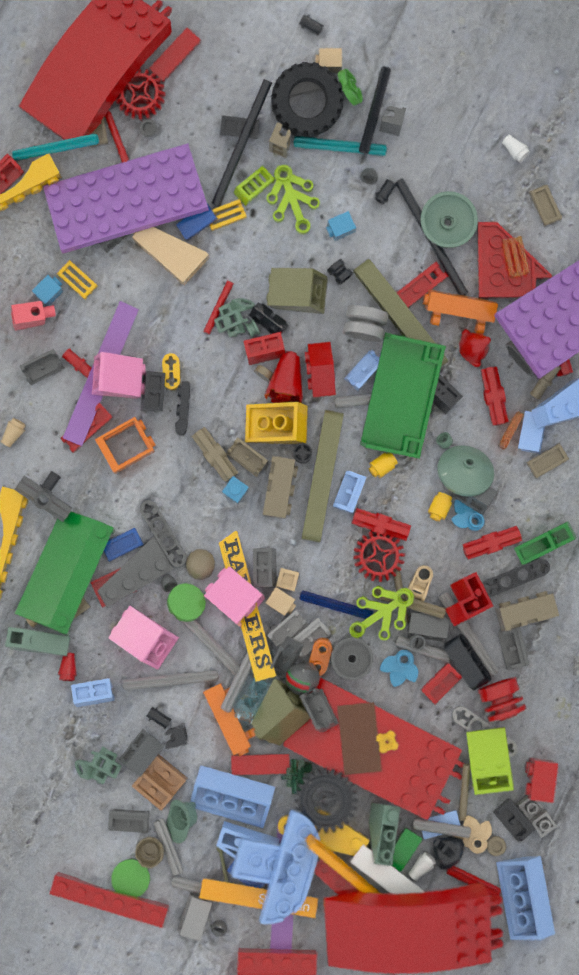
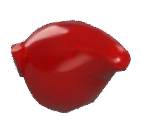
[459,329,491,367]

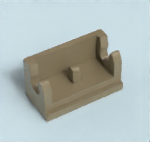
[269,122,291,158]
[227,437,268,477]

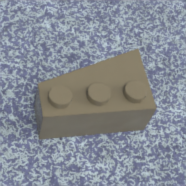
[263,456,298,519]
[495,591,559,631]

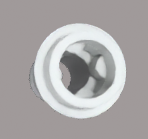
[502,135,530,162]
[408,852,436,881]

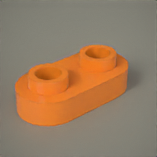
[309,638,332,676]

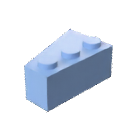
[531,377,579,429]
[217,821,280,859]

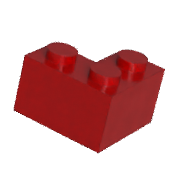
[304,342,336,397]
[446,572,494,626]
[525,758,558,803]

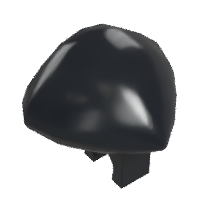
[433,837,465,870]

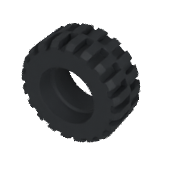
[271,62,344,137]

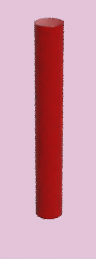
[105,111,129,163]
[203,280,234,335]

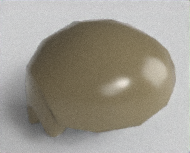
[186,549,215,580]
[135,837,165,869]

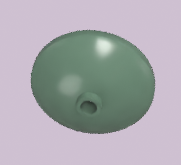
[421,191,478,248]
[437,445,494,497]

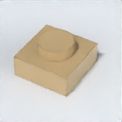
[276,568,299,591]

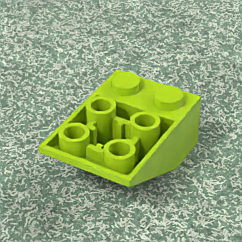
[466,727,514,795]

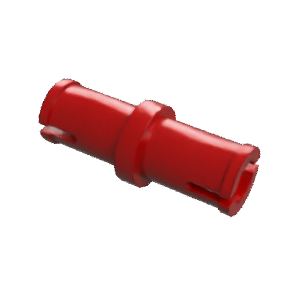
[62,348,92,378]

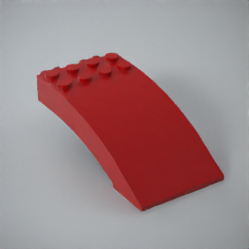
[19,0,172,149]
[283,677,465,820]
[324,883,503,974]

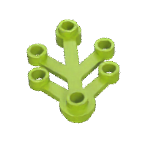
[266,165,320,235]
[349,586,414,641]

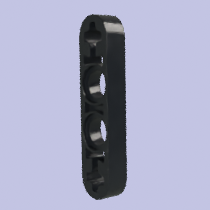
[482,559,550,597]

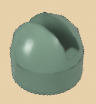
[436,432,453,449]

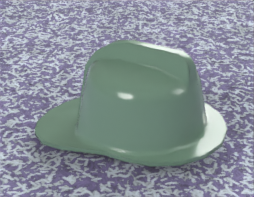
[166,800,198,844]

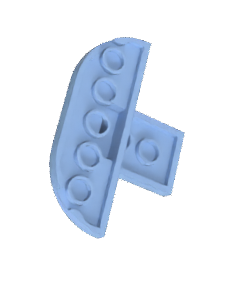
[231,810,320,924]

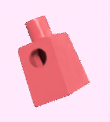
[11,301,56,331]

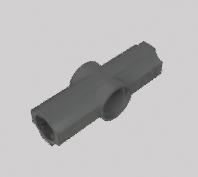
[14,475,72,522]

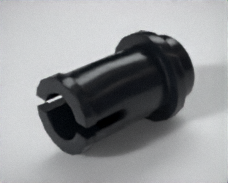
[299,14,324,36]
[374,179,396,205]
[40,471,61,493]
[146,707,172,729]

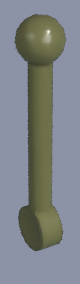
[217,846,229,883]

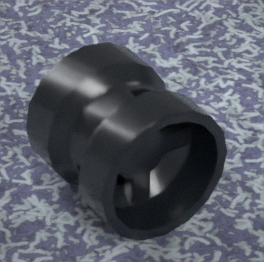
[327,259,353,285]
[293,443,312,464]

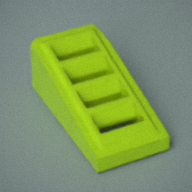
[233,165,275,206]

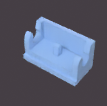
[344,350,380,391]
[518,411,545,454]
[333,471,366,514]
[71,678,115,707]

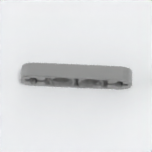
[452,706,518,757]

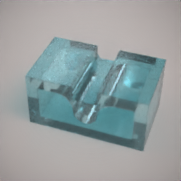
[235,678,271,726]

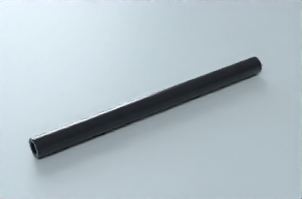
[211,79,272,207]
[395,178,468,296]

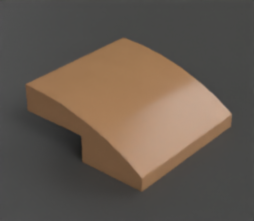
[132,754,188,811]

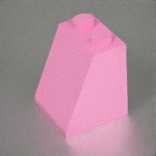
[92,352,145,399]
[204,567,266,627]
[109,606,179,670]

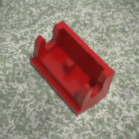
[0,153,25,194]
[243,332,285,365]
[420,663,462,705]

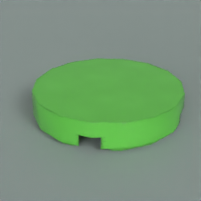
[338,69,363,106]
[167,583,206,622]
[111,859,150,897]

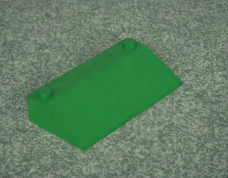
[360,332,446,459]
[15,511,115,636]

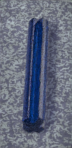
[299,590,374,619]

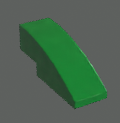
[514,521,577,565]
[392,827,422,873]

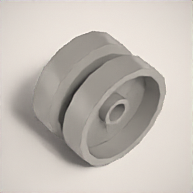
[343,305,388,342]

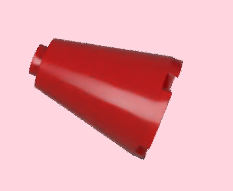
[264,351,303,403]

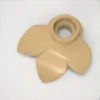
[454,815,492,854]

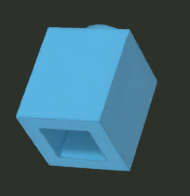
[326,211,356,241]
[32,275,64,306]
[222,476,249,504]

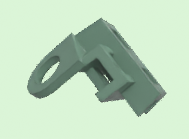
[214,298,255,337]
[75,746,122,784]

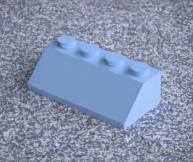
[190,765,275,828]
[496,856,555,940]

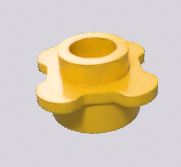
[376,731,398,753]

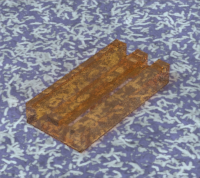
[502,236,530,278]
[498,411,524,450]

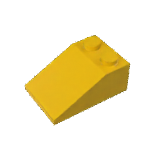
[245,402,308,444]

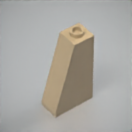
[132,227,209,286]

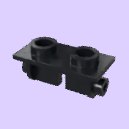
[249,302,289,334]

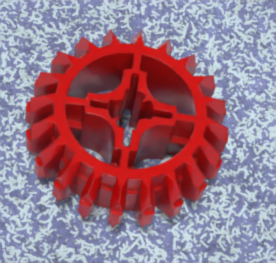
[116,69,166,120]
[353,531,405,582]

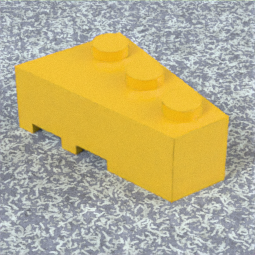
[314,808,370,856]

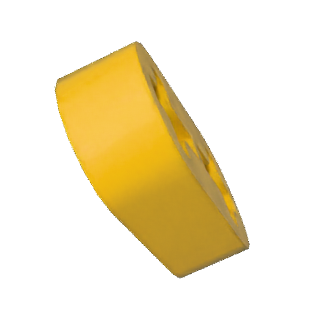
[162,353,181,390]

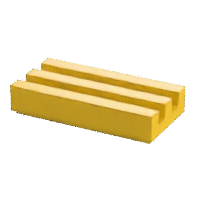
[209,199,247,231]
[57,260,98,300]

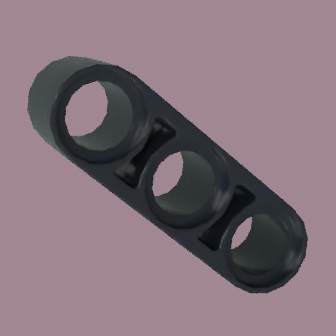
[444,634,491,690]

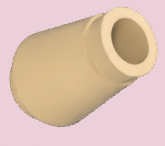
[1,418,26,447]

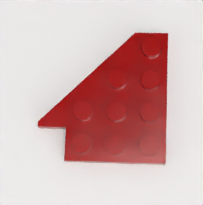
[477,222,552,298]

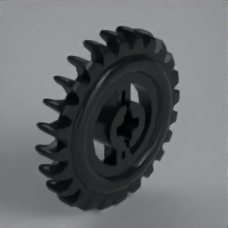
[294,768,359,833]

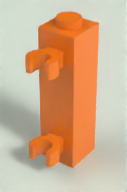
[423,289,498,334]
[203,683,256,756]

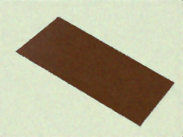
[337,702,382,775]

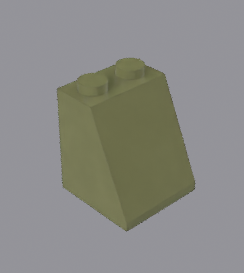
[266,268,328,314]
[251,679,310,746]

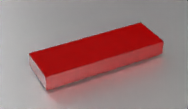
[149,28,201,82]
[231,754,290,775]

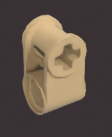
[405,565,433,602]

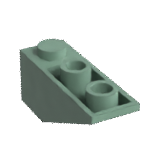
[5,627,70,656]
[369,803,400,866]

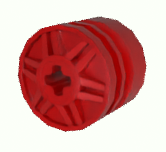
[478,677,527,722]

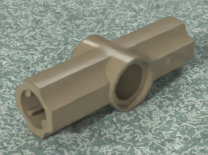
[191,427,238,483]

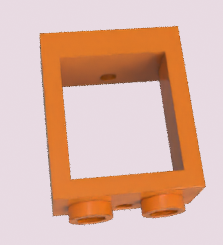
[95,417,156,474]

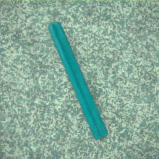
[12,134,99,161]
[293,136,387,156]

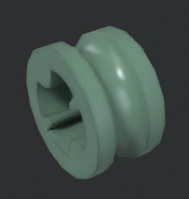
[244,319,260,338]

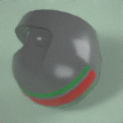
[285,661,320,695]

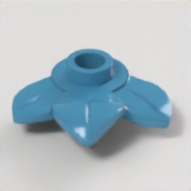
[451,499,485,531]
[380,650,418,687]

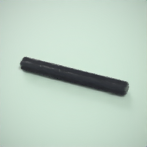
[359,66,391,154]

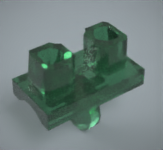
[281,759,312,795]

